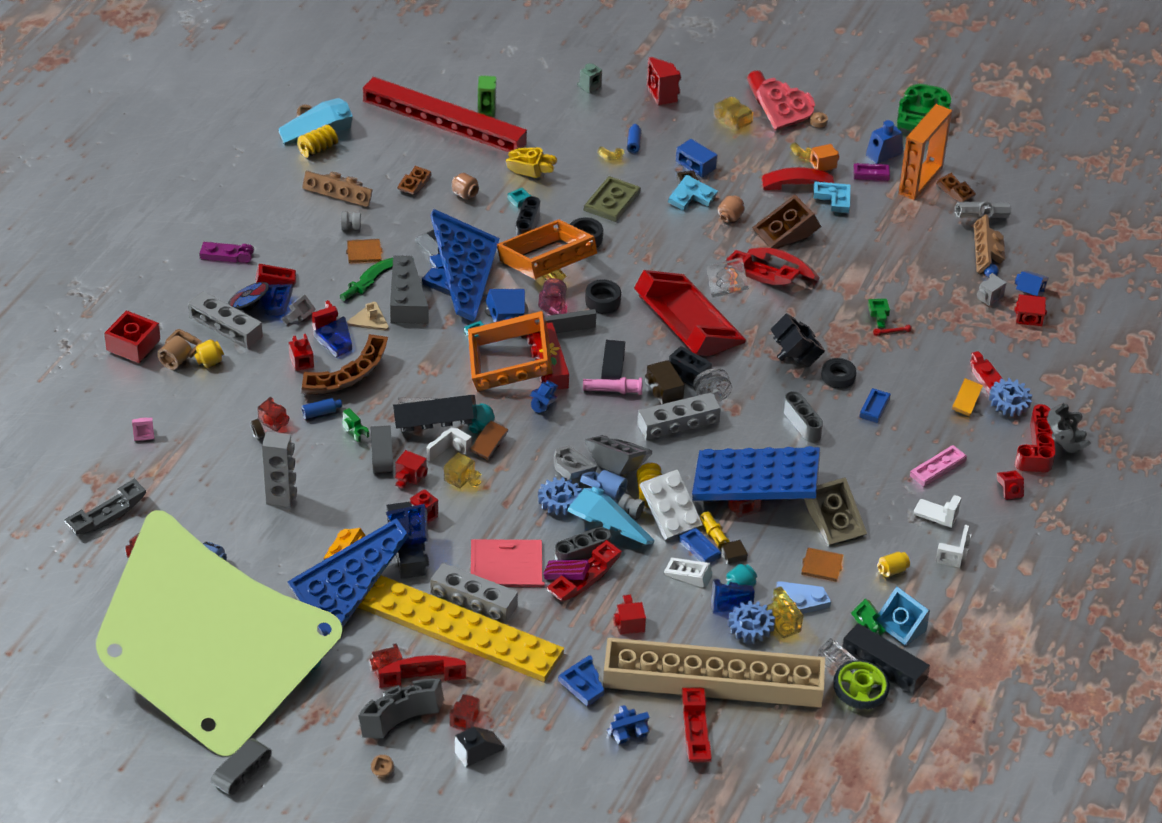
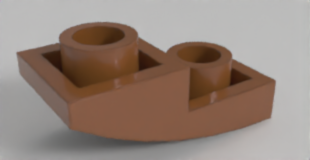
[397,166,432,195]
[936,173,976,202]
[471,421,508,460]

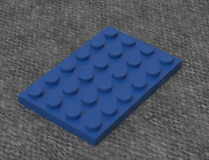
[692,446,820,501]

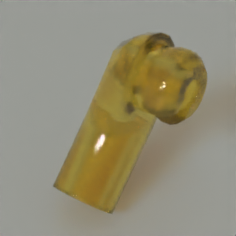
[790,142,812,160]
[597,147,624,161]

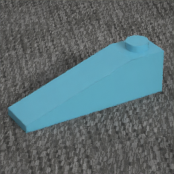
[278,98,353,145]
[567,486,655,544]

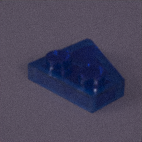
[260,284,293,316]
[314,316,352,358]
[386,504,428,545]
[710,579,755,613]

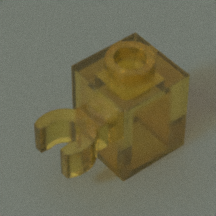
[444,452,481,489]

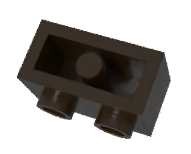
[645,360,685,404]

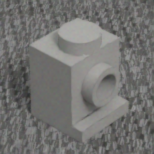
[977,273,1007,306]

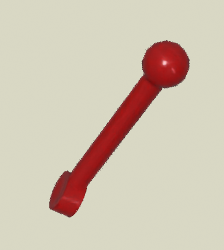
[873,325,912,336]

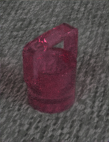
[538,278,567,315]

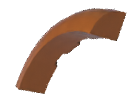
[301,334,388,394]

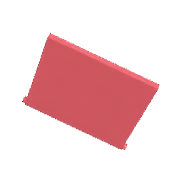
[471,539,544,587]

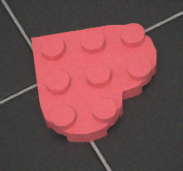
[757,78,815,130]

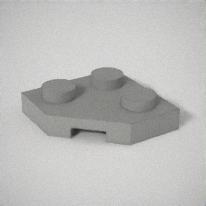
[554,445,598,480]

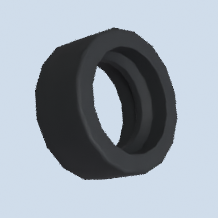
[570,217,603,248]
[585,279,621,314]

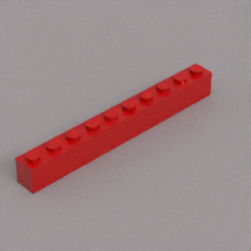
[363,76,527,152]

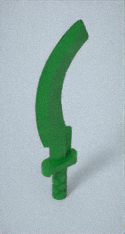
[340,258,414,301]

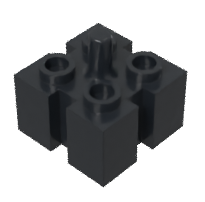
[771,313,825,367]

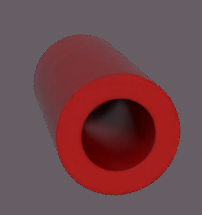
[747,71,766,105]

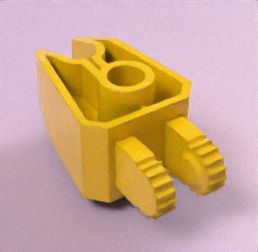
[505,148,557,178]

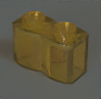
[714,96,753,131]

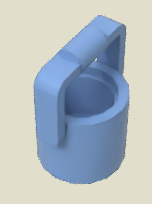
[580,470,628,503]

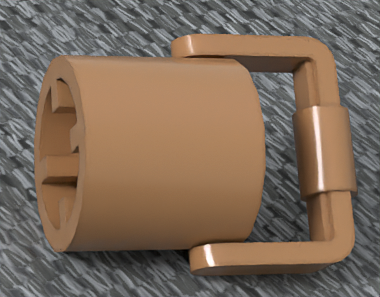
[157,329,202,370]

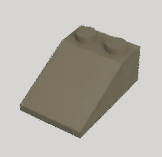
[804,477,867,546]

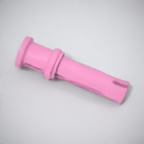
[583,377,643,395]

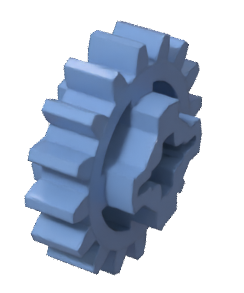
[989,378,1032,417]
[538,477,582,515]
[728,601,775,643]

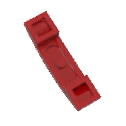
[761,167,834,190]
[747,248,820,281]
[726,250,800,285]
[547,540,622,601]
[378,655,466,688]
[682,687,712,762]

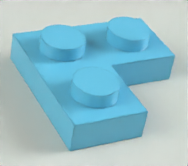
[668,175,718,211]
[813,182,850,213]

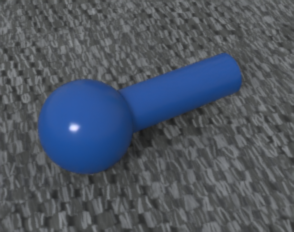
[984,259,999,278]

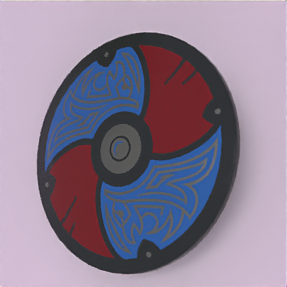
[228,282,269,310]

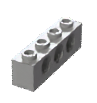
[188,291,263,349]
[637,392,721,440]
[262,431,297,507]
[430,563,518,623]

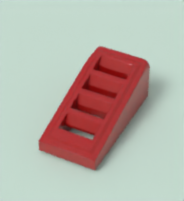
[256,264,296,286]

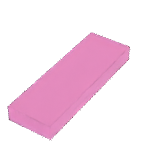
[910,445,967,487]

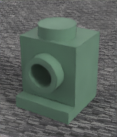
[577,63,602,93]

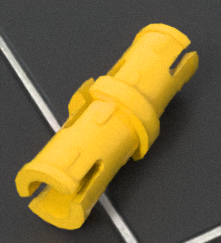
[700,512,730,549]

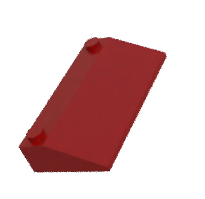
[634,270,746,356]

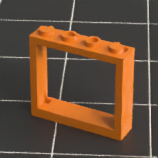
[898,104,952,200]
[497,219,597,279]
[468,311,553,392]

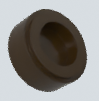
[250,418,265,440]

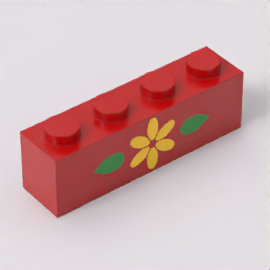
[527,323,569,390]

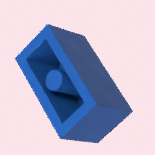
[676,139,717,178]
[1015,271,1049,296]

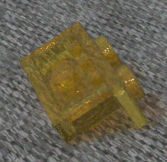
[767,586,803,638]

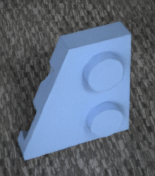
[776,581,831,617]

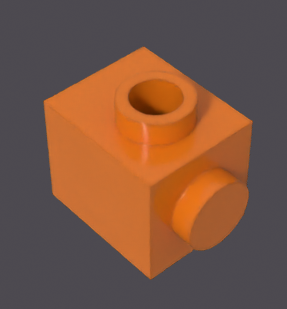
[810,144,839,171]

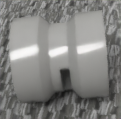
[341,211,361,230]
[618,493,645,520]

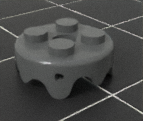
[1047,402,1091,453]

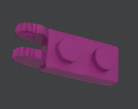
[199,242,254,263]

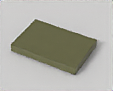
[584,176,641,222]

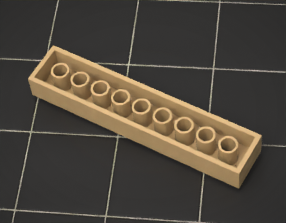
[603,638,825,708]

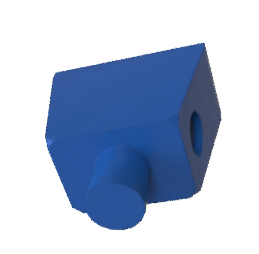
[866,120,903,164]
[486,289,525,323]

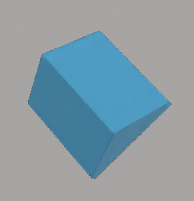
[876,586,930,646]

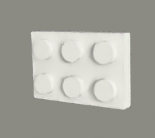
[640,470,703,540]

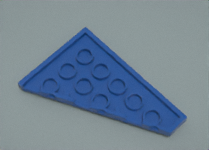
[430,209,500,322]
[287,518,408,636]

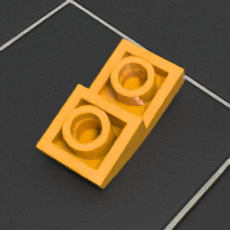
[952,378,983,417]

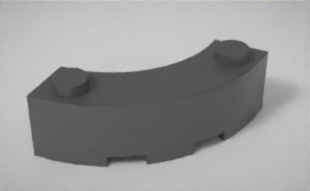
[358,678,444,739]

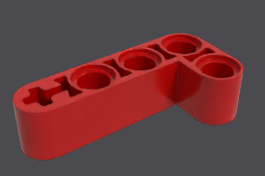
[1014,404,1055,472]

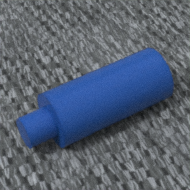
[627,124,642,153]
[301,398,342,419]

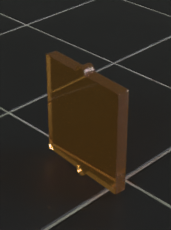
[346,239,382,263]
[801,548,843,582]

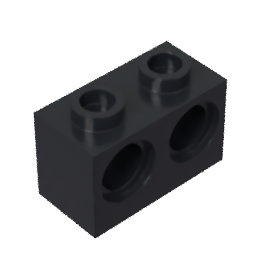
[669,346,712,390]

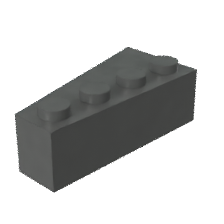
[390,255,429,323]

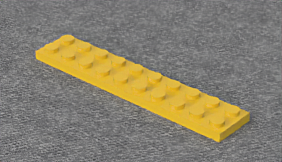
[358,575,564,682]

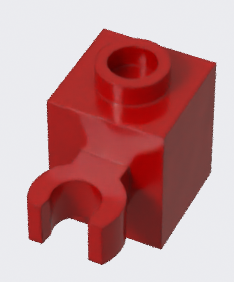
[289,334,314,371]
[395,450,428,488]
[613,594,646,635]

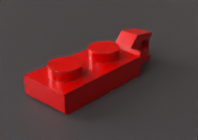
[970,351,1003,396]

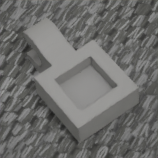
[282,294,316,325]

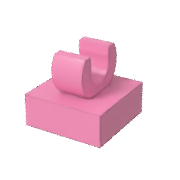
[132,417,154,441]

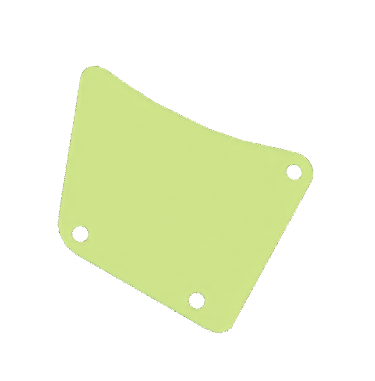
[96,510,342,756]

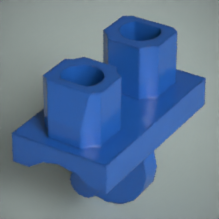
[530,380,558,413]
[607,705,650,744]

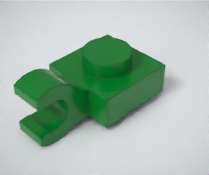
[868,299,890,328]
[342,408,369,442]
[851,599,886,636]

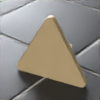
[347,302,389,330]

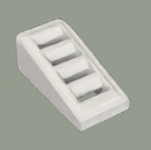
[664,558,712,588]

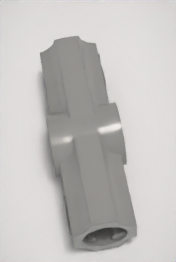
[955,202,1011,218]

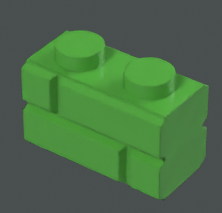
[478,76,496,117]

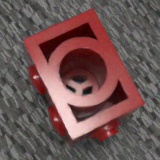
[1014,294,1047,326]

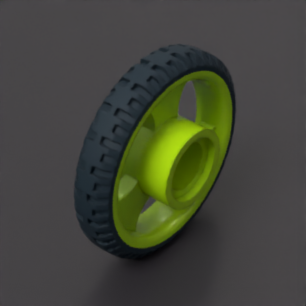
[833,660,890,710]

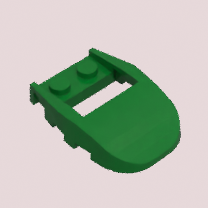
[897,84,951,131]

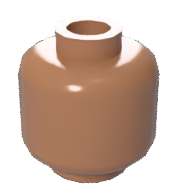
[452,173,479,200]
[718,195,745,223]

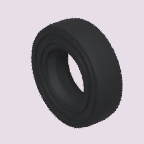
[821,358,857,388]

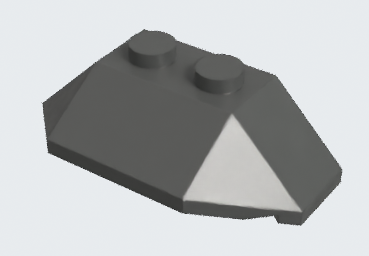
[585,435,652,476]

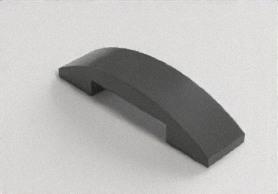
[64,478,146,534]

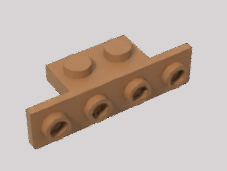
[302,171,373,207]
[974,214,1005,274]

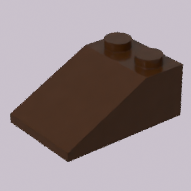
[752,195,821,249]

